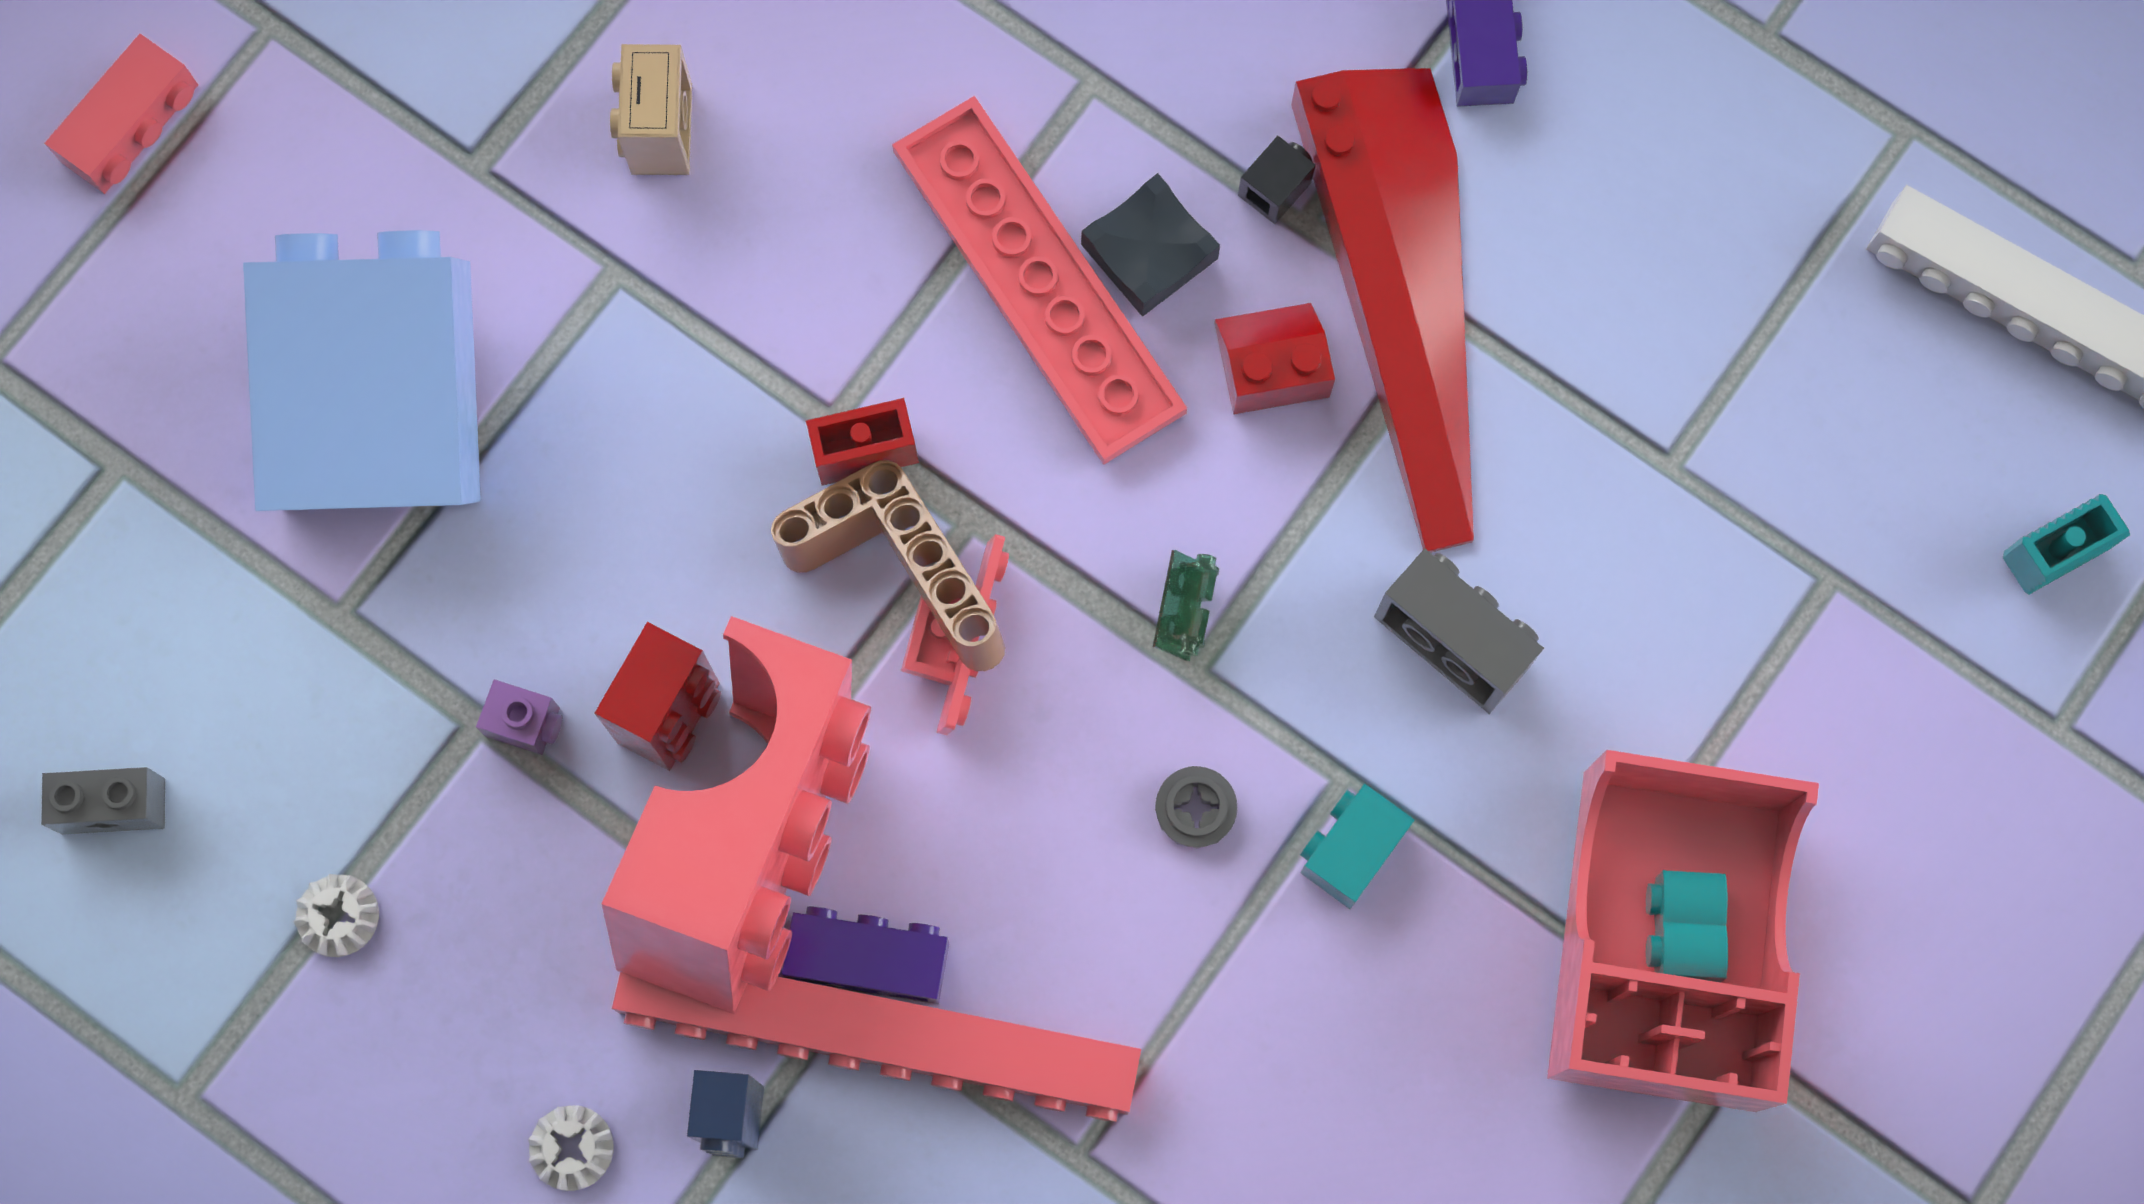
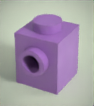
[476,679,563,755]

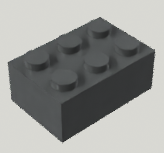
[1374,548,1544,714]

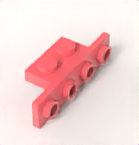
[901,534,1009,736]

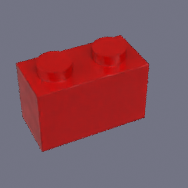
[806,398,919,486]

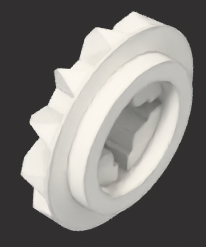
[294,874,379,957]
[528,1105,614,1191]

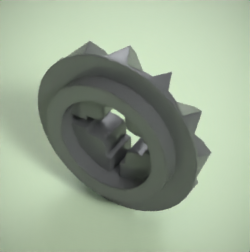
[1155,766,1237,849]

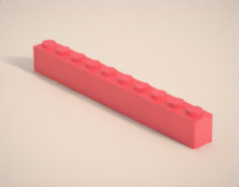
[612,972,1141,1122]

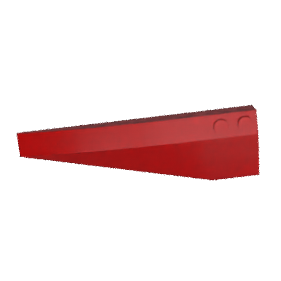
[1291,68,1474,553]

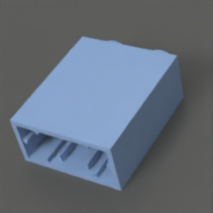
[243,230,481,511]

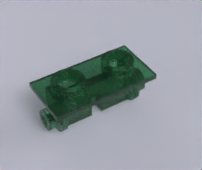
[1152,550,1220,661]

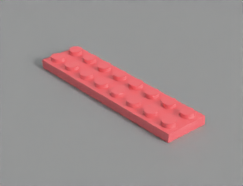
[892,96,1187,465]

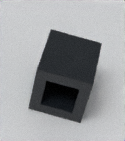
[1238,135,1316,224]

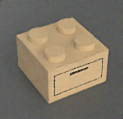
[610,44,692,175]

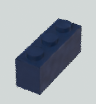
[687,1070,764,1158]

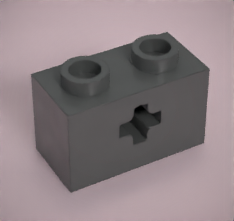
[41,767,165,835]

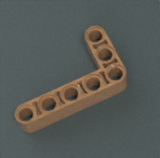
[771,460,1005,671]

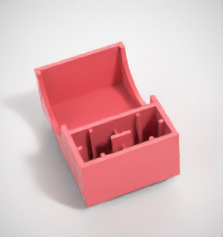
[601,616,871,1014]
[1547,750,1819,1112]

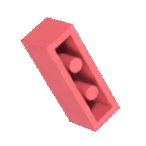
[44,34,198,194]

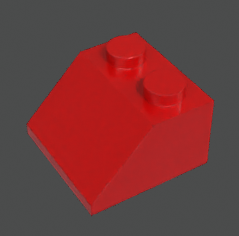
[1214,303,1335,414]

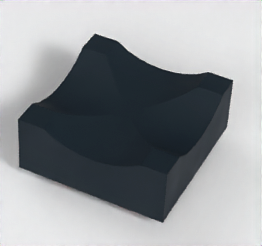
[1081,173,1220,317]

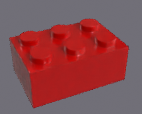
[594,621,721,771]

